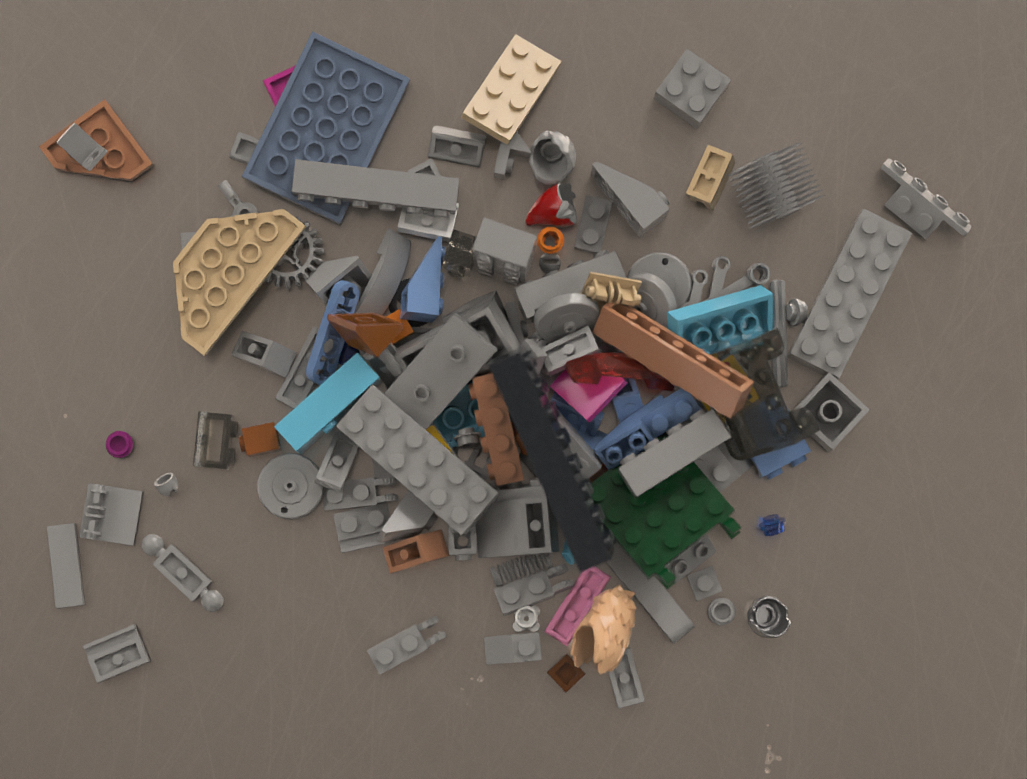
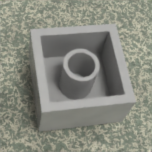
[654,49,731,129]
[791,372,870,452]

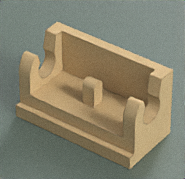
[686,145,736,211]

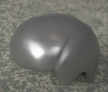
[748,596,791,638]

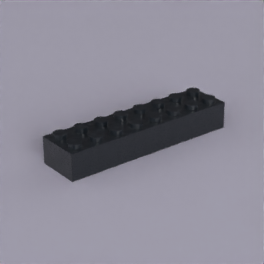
[488,346,616,572]

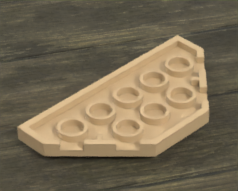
[173,209,306,356]

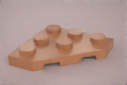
[39,99,154,181]

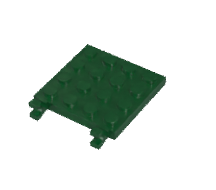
[591,431,742,590]

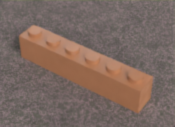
[593,300,754,418]

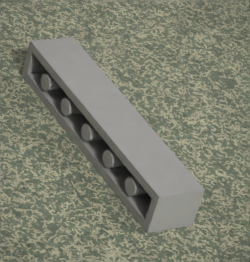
[292,159,459,218]

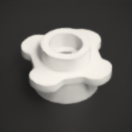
[513,606,540,633]

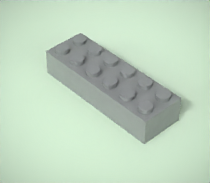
[788,208,912,380]
[336,384,500,537]

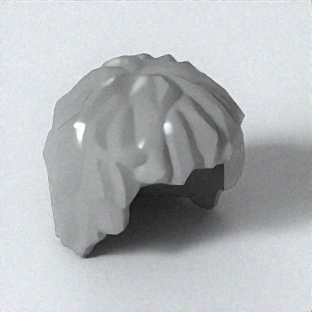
[529,131,576,185]

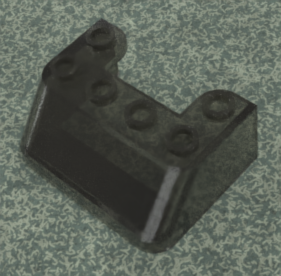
[710,327,820,461]

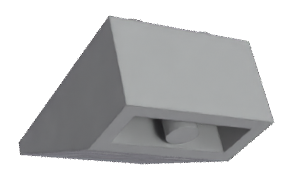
[476,497,559,558]

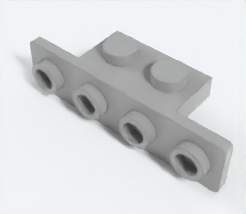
[881,158,972,239]

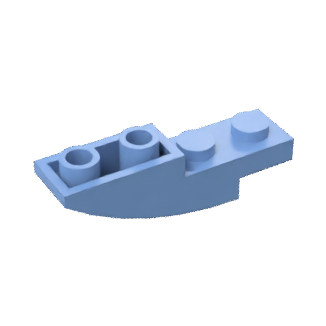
[594,388,702,470]

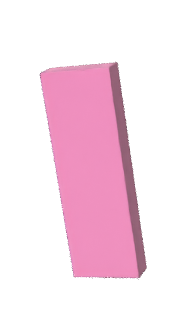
[544,567,611,646]

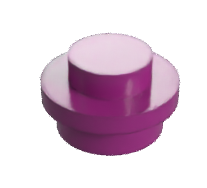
[106,431,133,458]

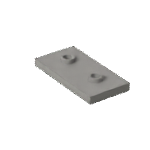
[384,312,497,430]

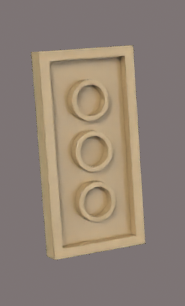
[461,34,561,145]

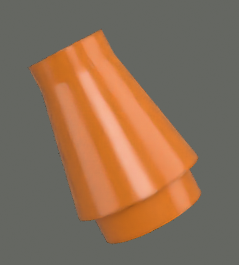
[537,227,564,254]

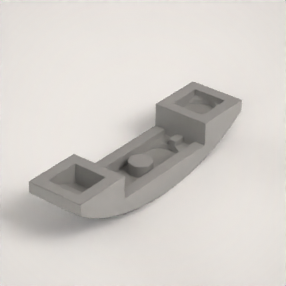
[354,229,411,315]

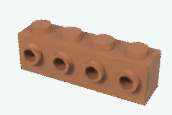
[468,372,524,486]

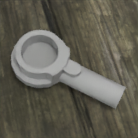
[218,180,259,217]

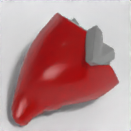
[525,183,577,227]

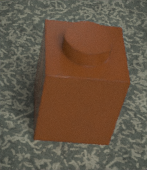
[238,422,282,457]

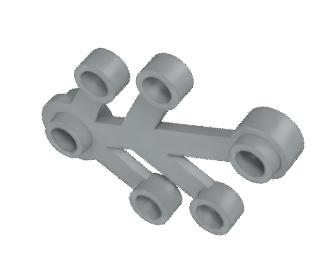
[680,256,771,308]

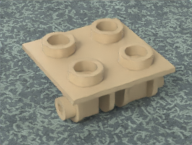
[581,272,642,312]

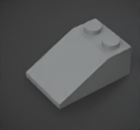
[591,162,670,238]

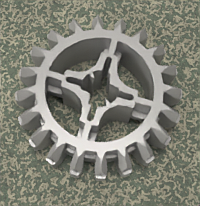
[265,216,325,289]

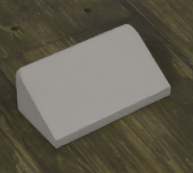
[428,126,487,167]

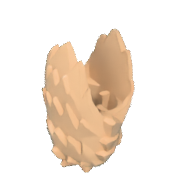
[571,585,637,674]

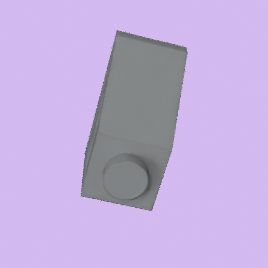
[231,331,297,377]
[377,490,438,542]
[484,632,542,665]

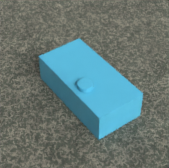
[274,353,382,455]

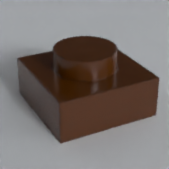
[547,654,586,693]

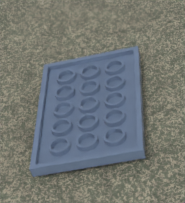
[242,31,410,225]

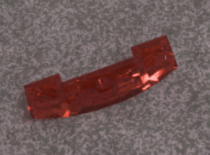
[565,352,674,391]

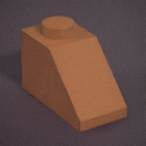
[383,529,449,574]

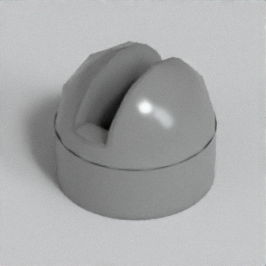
[539,253,561,274]
[154,473,179,497]

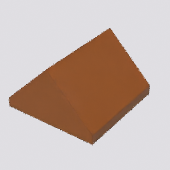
[327,313,404,357]

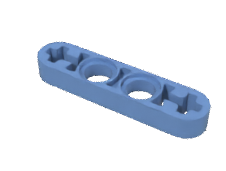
[306,280,360,385]

